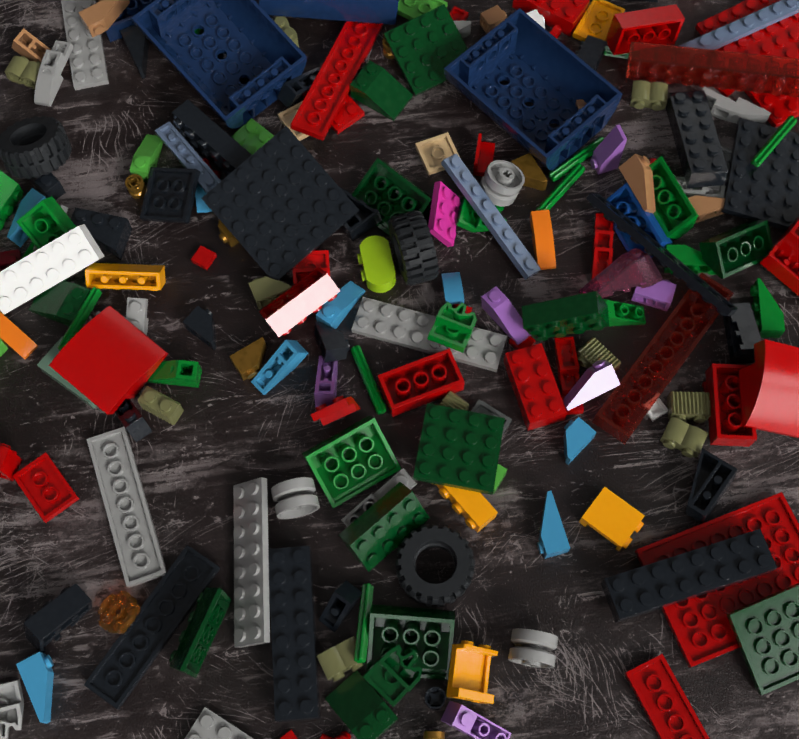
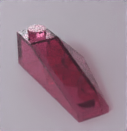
[579,248,662,298]

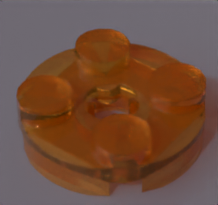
[98,591,140,634]

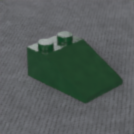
[350,60,413,121]
[29,281,90,326]
[325,670,398,739]

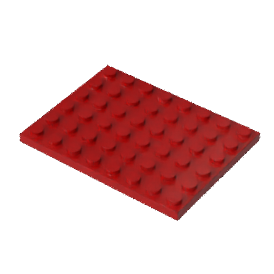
[695,0,799,128]
[635,492,799,668]

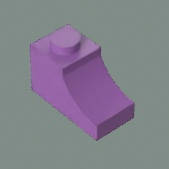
[631,279,677,311]

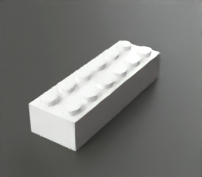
[0,224,105,315]

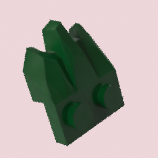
[362,645,422,707]

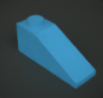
[7,188,46,247]
[316,281,365,329]
[251,339,308,395]
[537,491,570,559]
[16,652,54,724]

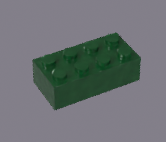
[522,291,610,341]
[339,482,429,572]

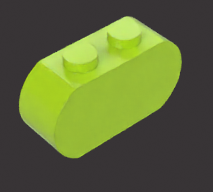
[357,235,396,293]

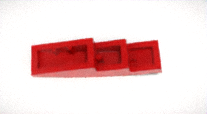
[591,213,614,285]
[554,336,584,415]

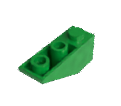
[664,244,716,275]
[750,278,785,338]
[603,299,646,326]
[147,360,202,388]

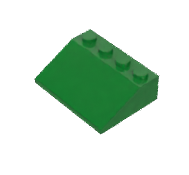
[302,415,401,508]

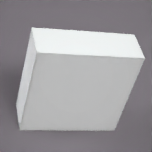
[641,395,668,422]

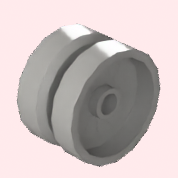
[479,160,525,207]
[271,477,320,519]
[508,628,558,669]

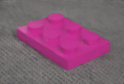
[428,181,460,247]

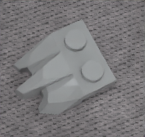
[0,679,24,739]

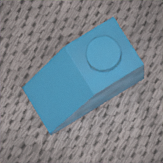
[563,417,597,465]

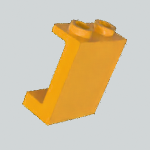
[579,487,645,551]
[446,640,498,704]

